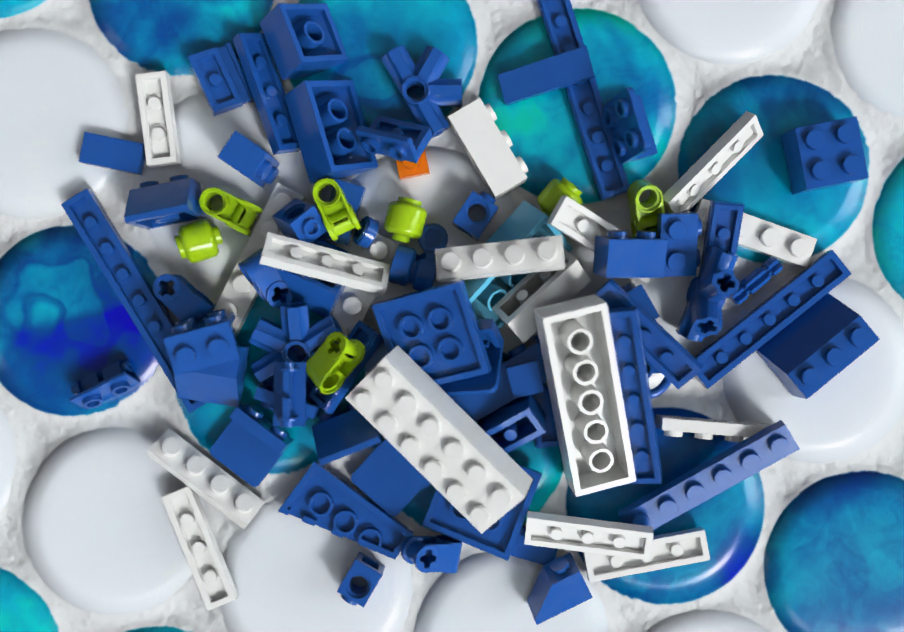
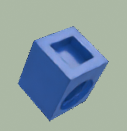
[452,191,499,241]
[272,198,327,243]
[337,551,385,607]

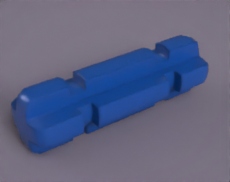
[729,257,783,305]

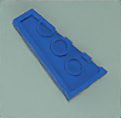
[278,460,413,559]

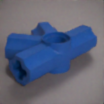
[381,45,462,139]
[676,246,740,342]
[249,301,345,386]

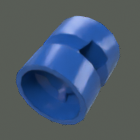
[388,244,436,291]

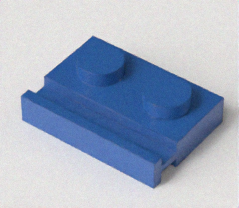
[188,42,254,116]

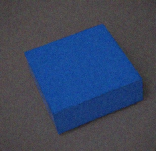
[506,360,544,399]

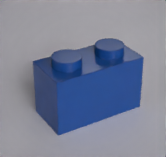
[217,130,280,188]
[593,230,668,278]
[477,395,546,453]

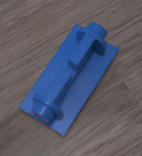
[69,360,141,409]
[273,362,306,428]

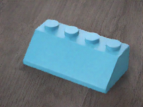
[450,200,573,330]

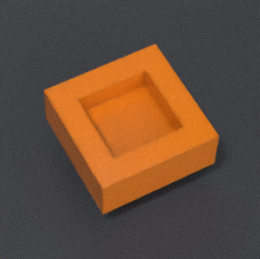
[396,150,430,180]

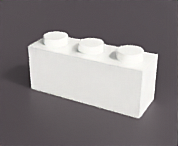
[448,98,528,200]
[491,249,591,343]

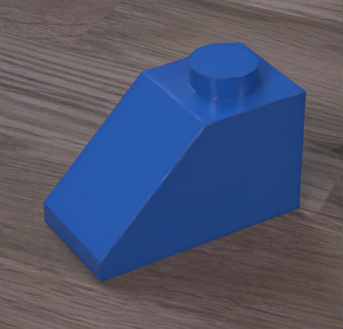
[527,552,593,625]

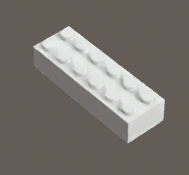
[533,294,636,497]
[345,345,533,534]

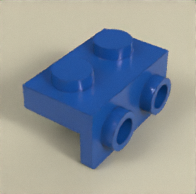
[355,115,433,163]
[657,211,702,277]

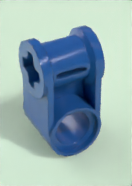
[238,247,293,308]
[153,274,215,321]
[401,535,462,574]

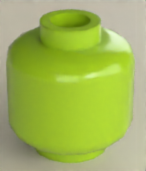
[537,177,583,217]
[384,197,427,244]
[174,219,223,263]

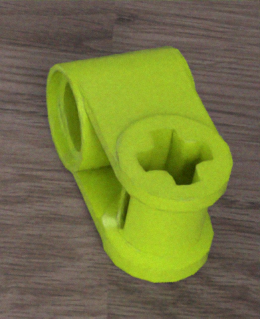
[312,178,362,241]
[627,179,665,236]
[199,187,263,237]
[306,332,365,394]

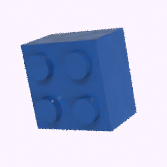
[781,116,869,195]

